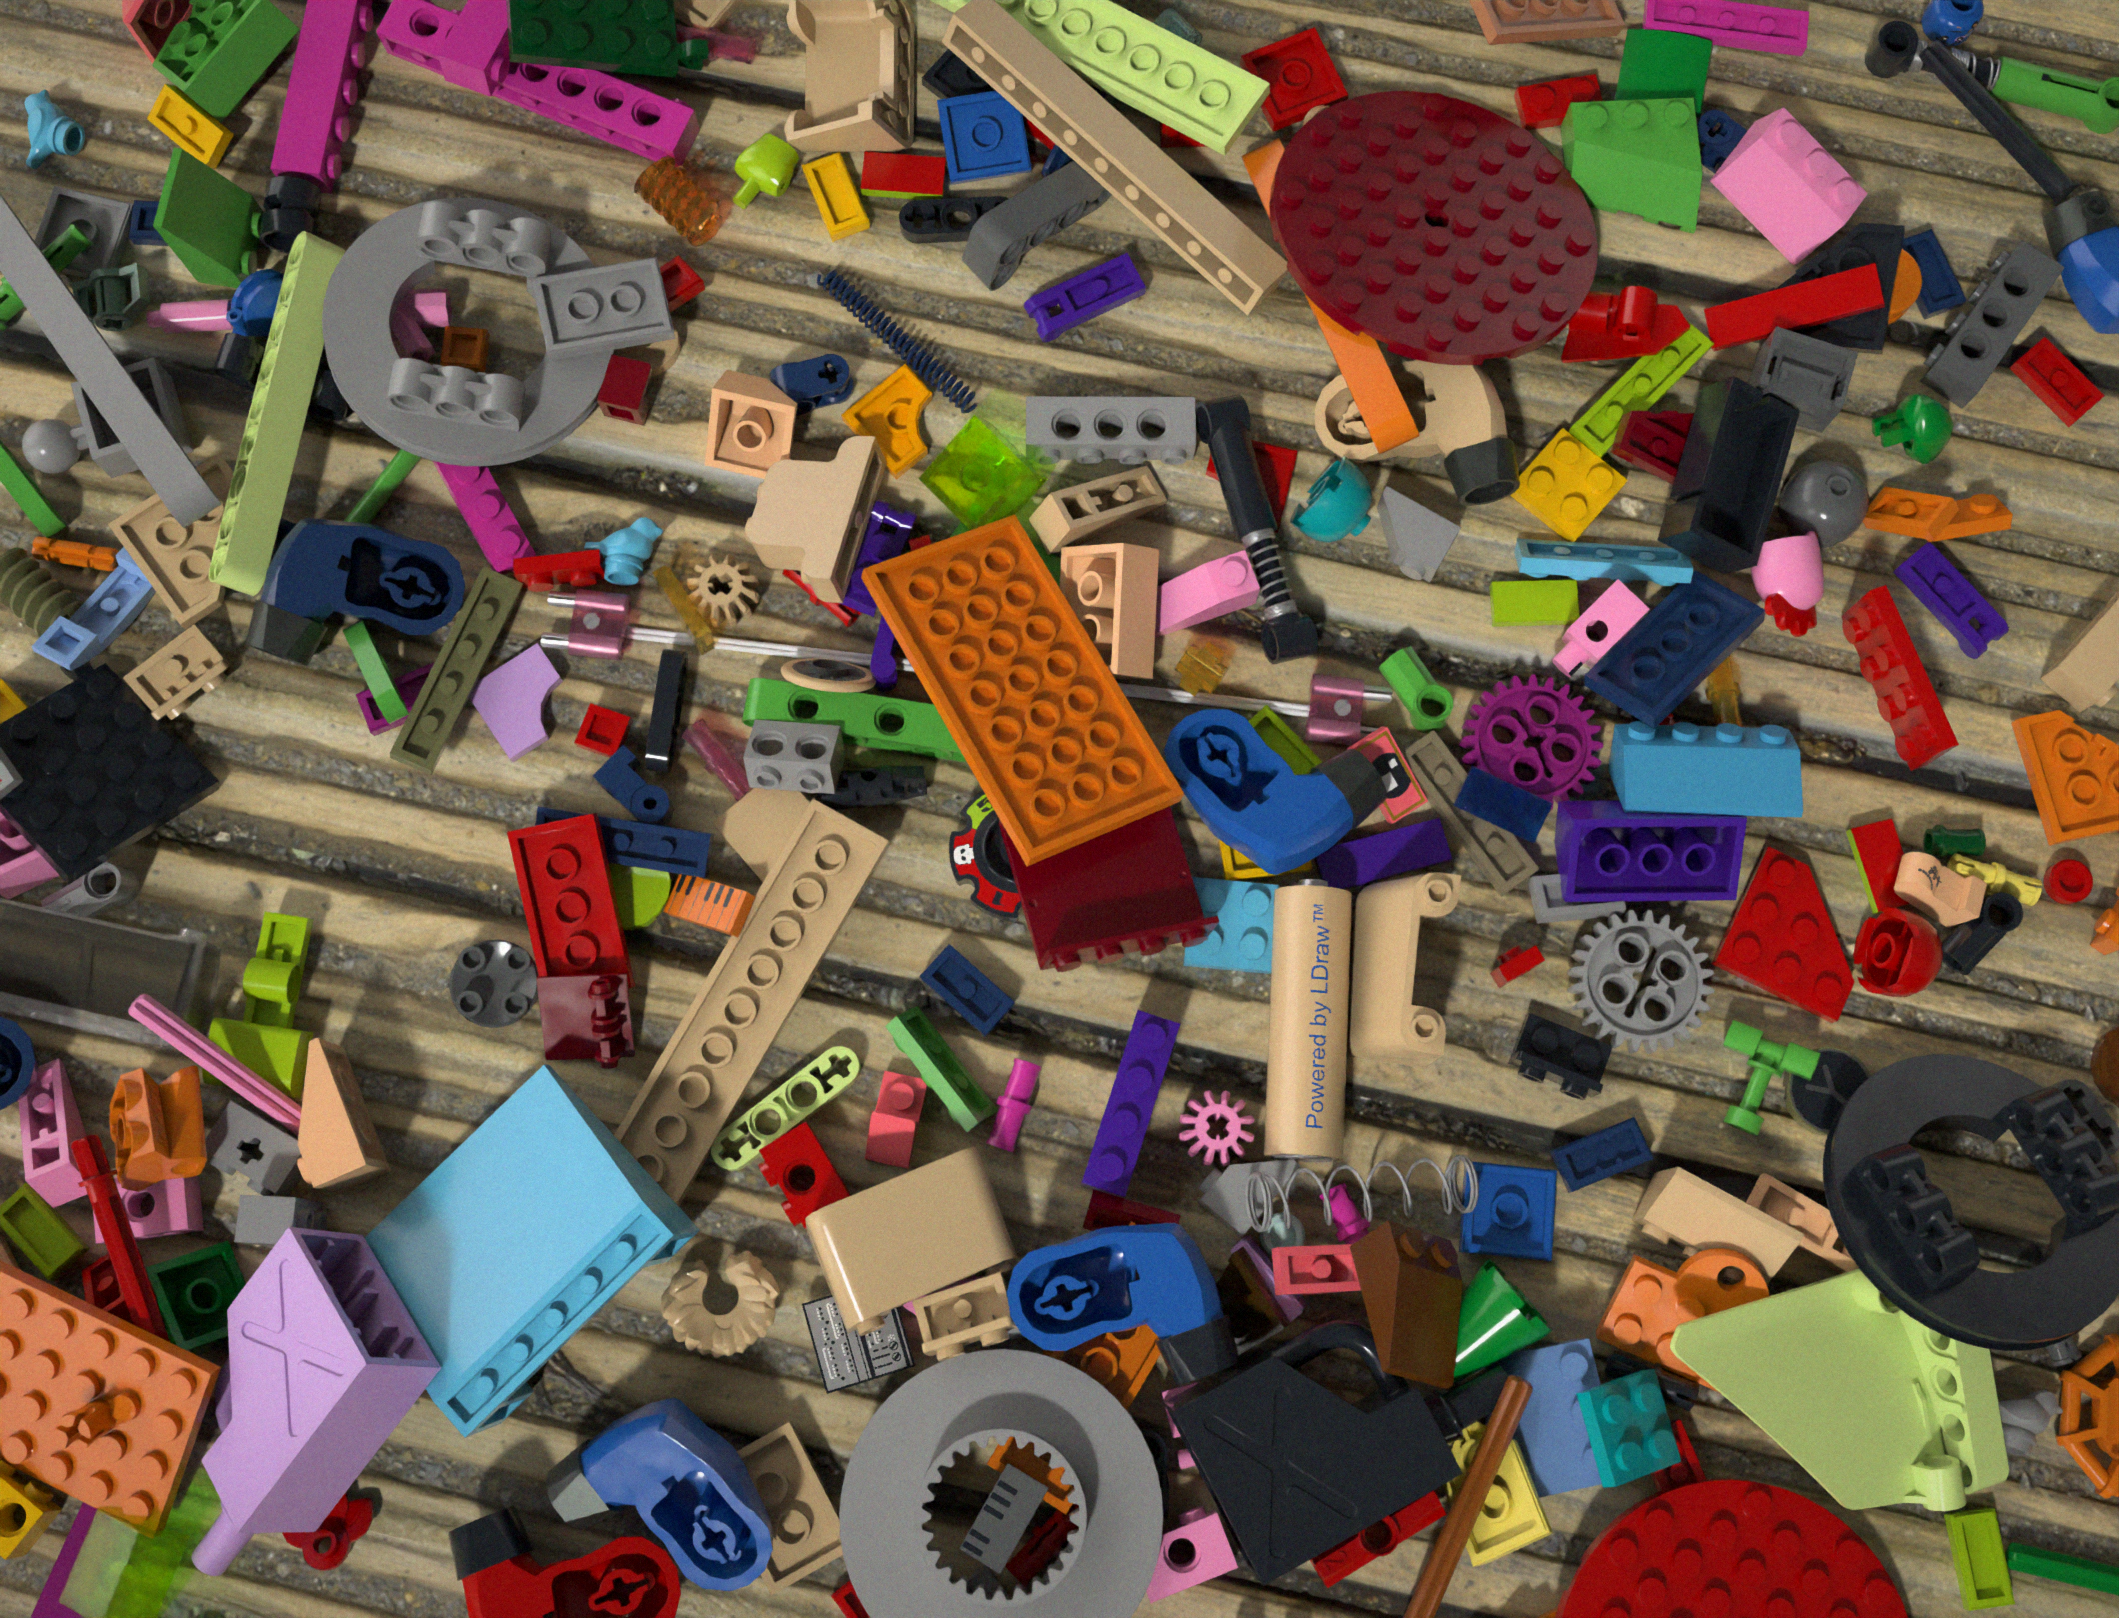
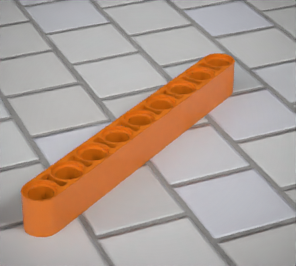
[1241,138,1420,455]

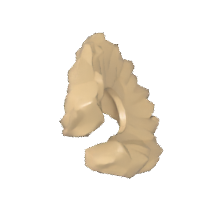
[661,1251,780,1358]

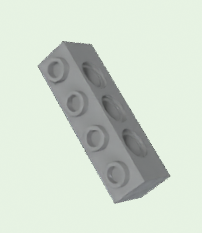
[1026,396,1196,465]

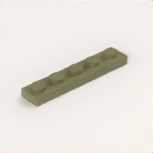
[390,566,523,775]

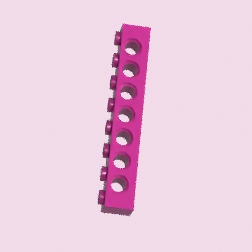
[376,0,700,171]

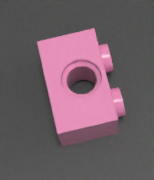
[93,1176,204,1245]
[1146,1506,1238,1603]

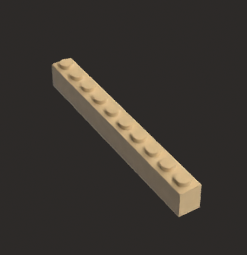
[942,0,1288,316]

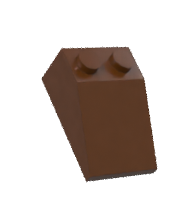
[1350,1220,1463,1389]

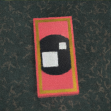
[1347,726,1428,824]

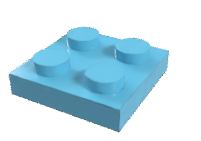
[1183,877,1279,974]

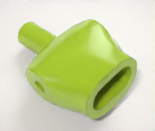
[732,133,800,209]

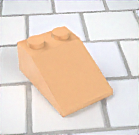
[297,1038,391,1193]

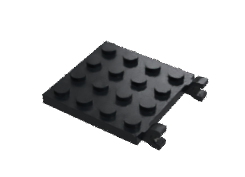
[0,661,219,884]

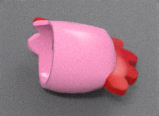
[1750,531,1824,637]

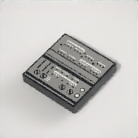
[802,1295,916,1394]

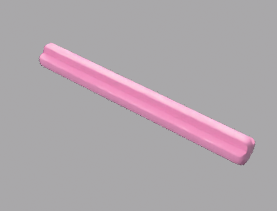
[128,994,302,1136]

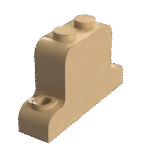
[745,436,887,603]

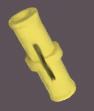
[1947,853,2042,906]

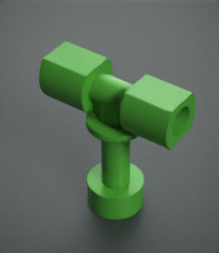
[1723,1020,1821,1136]

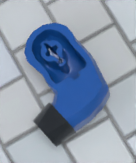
[1007,1223,1240,1385]

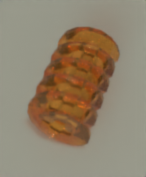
[634,155,723,247]

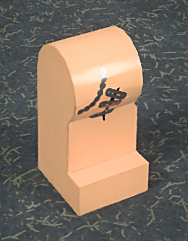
[1894,852,1987,928]

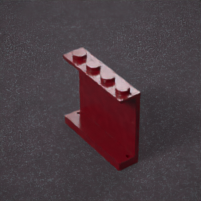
[999,806,1219,972]

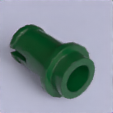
[1923,825,1986,859]

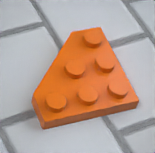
[2011,710,2119,846]

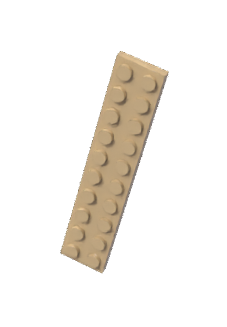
[614,799,890,1206]

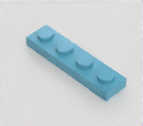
[1514,538,1694,586]

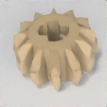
[686,554,760,628]

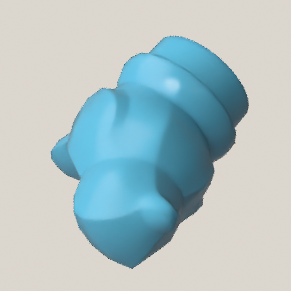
[25,89,85,169]
[584,517,663,586]

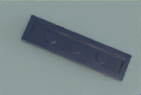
[535,806,714,878]

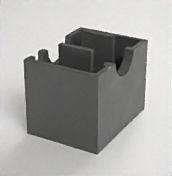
[1748,326,1858,433]

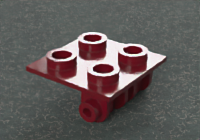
[536,973,635,1069]

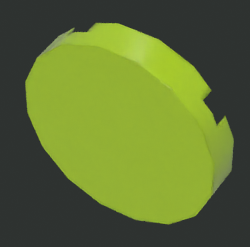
[609,863,673,931]

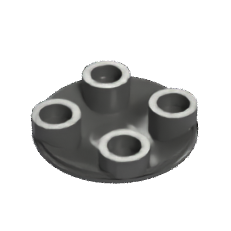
[450,939,539,1028]

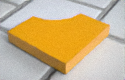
[841,364,933,480]

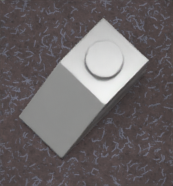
[1377,486,1461,583]
[1198,1159,1301,1238]

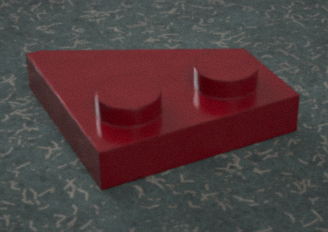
[1610,411,1694,485]

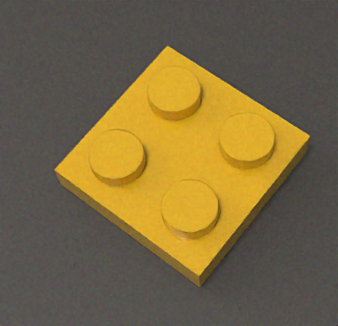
[1510,428,1628,542]

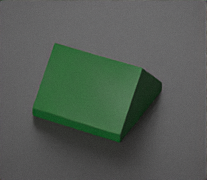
[146,1240,246,1356]

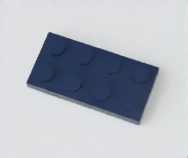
[1585,570,1765,729]

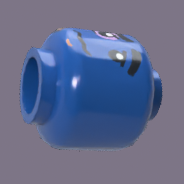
[1921,0,1984,47]

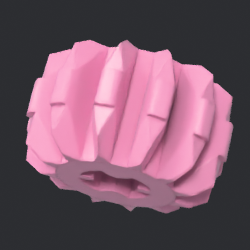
[1179,1090,1254,1167]

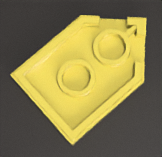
[1443,1422,1553,1567]

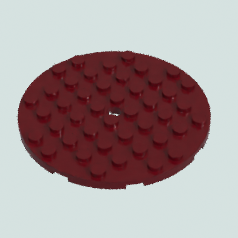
[1269,91,1598,366]

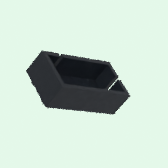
[1657,376,1800,575]

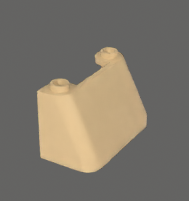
[784,0,914,152]
[1347,872,1461,1067]
[805,1147,1018,1336]

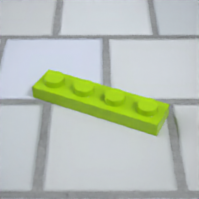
[1569,319,1714,458]

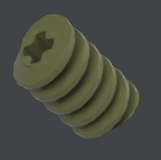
[0,548,84,637]

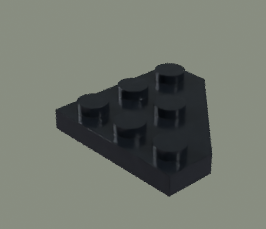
[1753,222,1905,355]

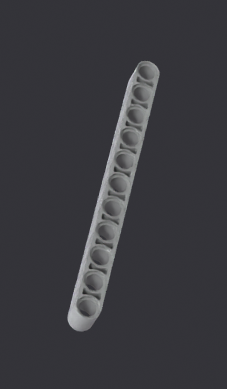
[0,193,221,528]

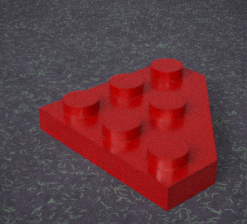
[1711,846,1855,1023]

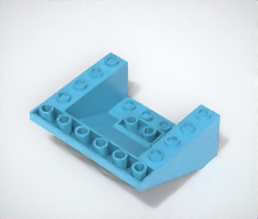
[365,1064,700,1438]

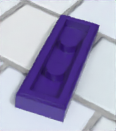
[1314,818,1452,890]

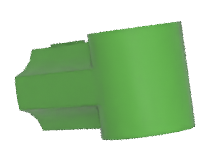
[1379,646,1453,734]

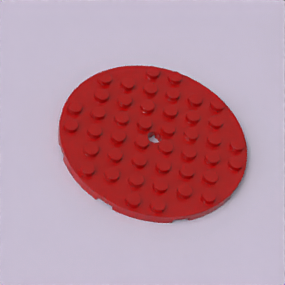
[1555,1478,1908,1618]

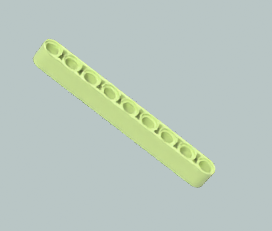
[209,231,345,596]

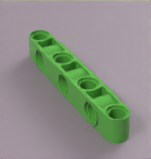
[742,678,967,763]

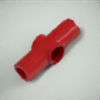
[1310,1490,1447,1588]

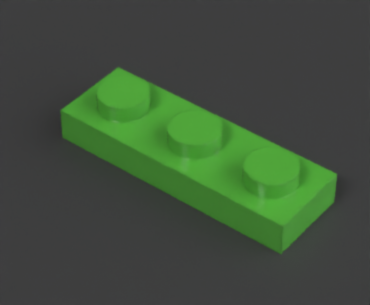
[885,1006,998,1133]

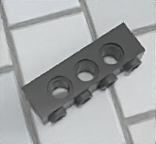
[1920,240,2065,409]

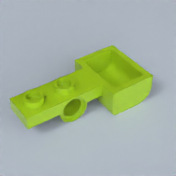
[202,911,314,1099]

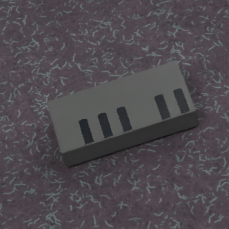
[959,1463,1049,1574]

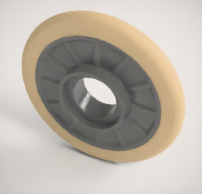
[781,658,876,693]

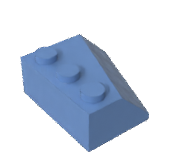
[1485,1338,1602,1498]

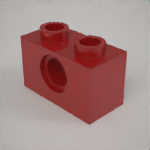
[758,1121,852,1230]

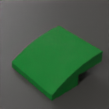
[1615,29,1713,118]

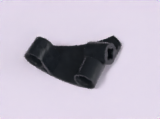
[212,333,349,421]

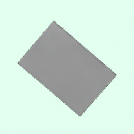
[531,257,675,361]

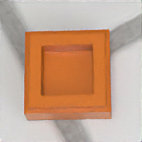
[440,326,490,373]

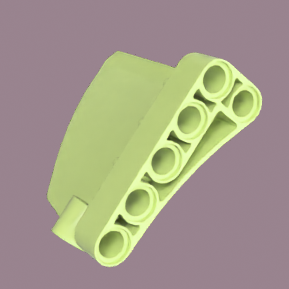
[1670,1268,2009,1511]

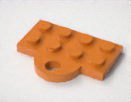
[1596,1248,1769,1393]

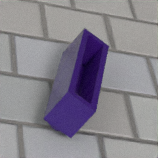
[1081,1010,1180,1198]

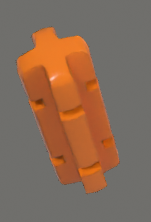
[31,536,119,571]

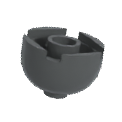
[1778,460,1869,548]

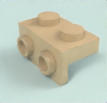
[123,623,230,720]
[912,1272,1017,1361]

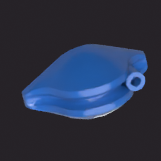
[226,269,284,336]

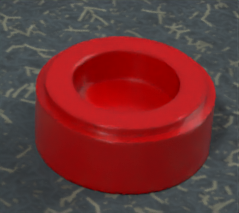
[2043,859,2093,905]

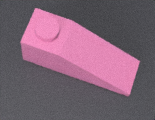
[1155,550,1260,638]
[18,1058,87,1208]

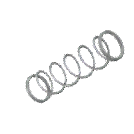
[1245,1154,1479,1232]

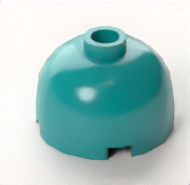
[1290,456,1372,543]

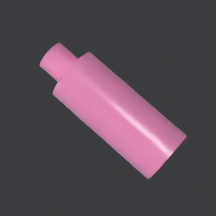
[146,299,233,334]

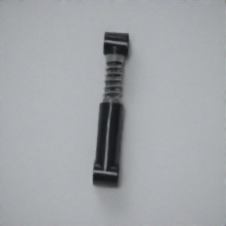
[1195,394,1318,664]

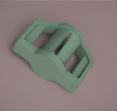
[72,263,151,331]

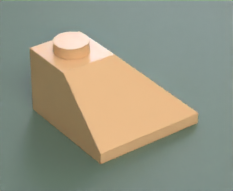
[705,369,797,479]

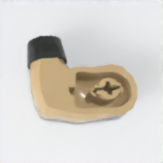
[1314,360,1520,506]

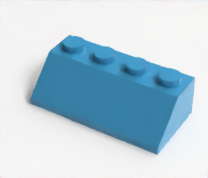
[1608,721,1803,818]

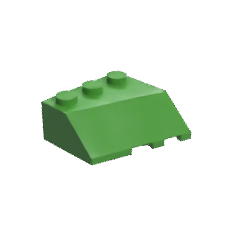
[152,0,300,123]
[1560,97,1702,234]

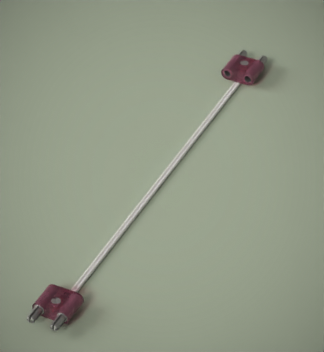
[540,589,1393,746]

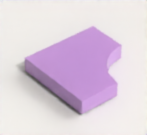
[470,643,563,762]

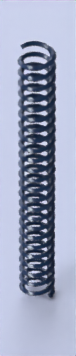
[817,269,977,414]

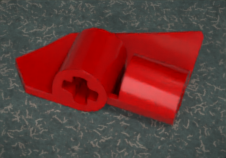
[1561,286,1690,363]

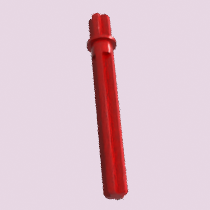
[71,1134,170,1342]

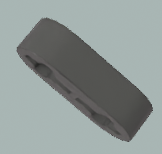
[2051,1080,2119,1156]

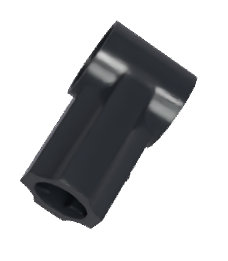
[1942,892,2023,976]

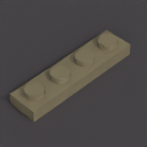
[1401,730,1539,897]

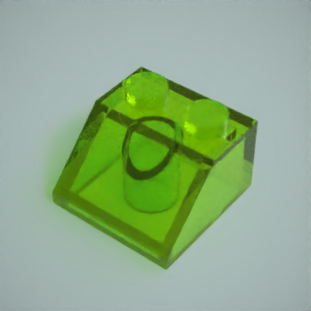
[918,415,1048,530]
[58,1508,190,1618]

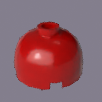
[1853,907,1943,997]

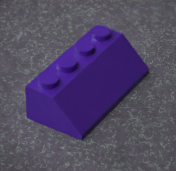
[1554,800,1747,902]

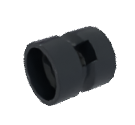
[259,176,321,254]

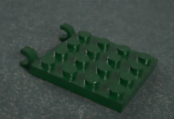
[506,0,709,78]

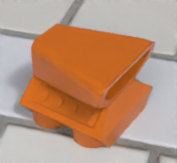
[109,1065,207,1192]

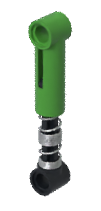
[1865,21,2119,134]

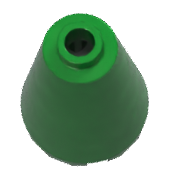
[1453,1259,1552,1385]

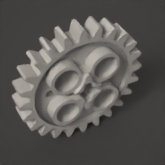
[1567,910,1715,1054]

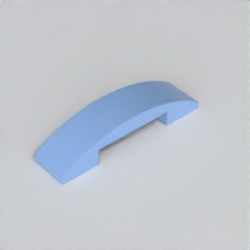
[32,547,156,671]

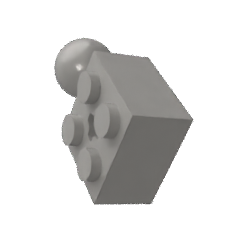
[22,357,194,478]

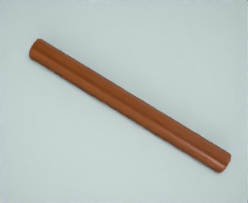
[1403,1375,1533,1618]

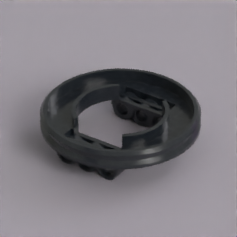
[1823,1054,2119,1351]

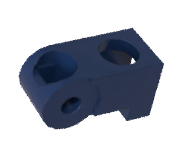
[593,745,674,826]

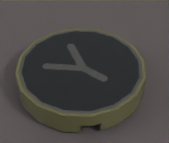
[1783,1046,1872,1136]

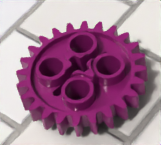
[1459,674,1603,815]

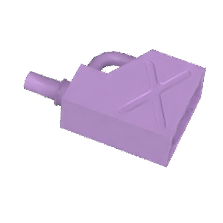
[191,1227,441,1576]

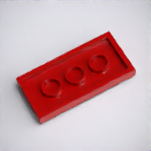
[1841,585,1959,771]
[507,813,636,988]

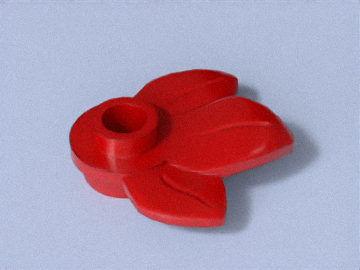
[282,1492,374,1571]

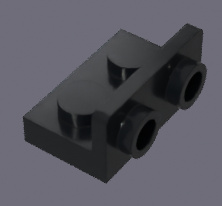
[1508,1013,1613,1100]

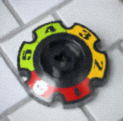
[949,791,1023,922]

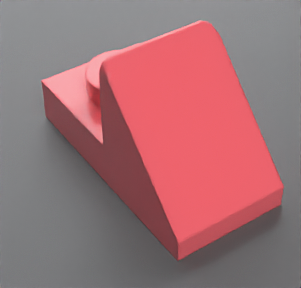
[865,1071,928,1169]
[1271,1244,1361,1296]

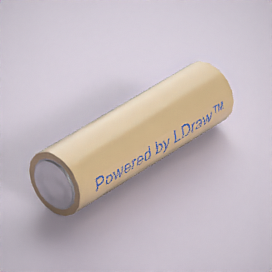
[1264,879,1352,1163]

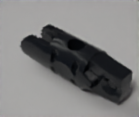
[816,765,927,811]

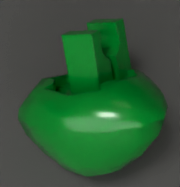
[1872,393,1954,464]

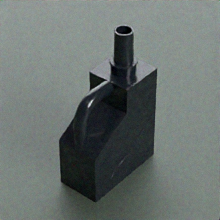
[1163,1319,1509,1586]

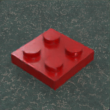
[1240,27,1349,132]

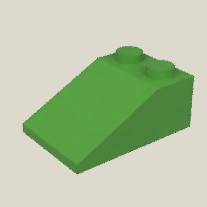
[153,148,264,288]

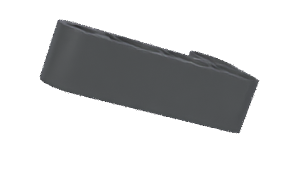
[962,161,1112,291]

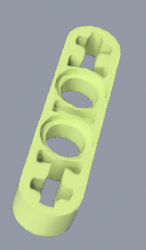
[711,1046,861,1171]

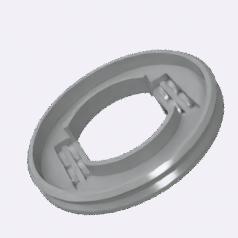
[322,198,614,466]

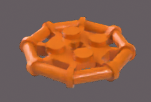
[2055,1333,2119,1499]

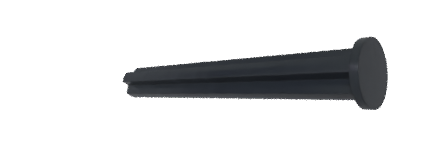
[1919,40,2080,207]

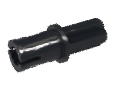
[1604,1351,1700,1411]

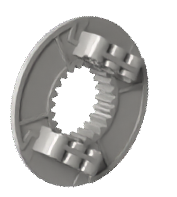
[839,1349,1163,1618]

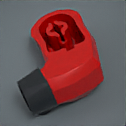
[448,1506,681,1618]

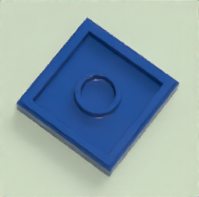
[937,91,1032,185]
[1459,1162,1557,1262]

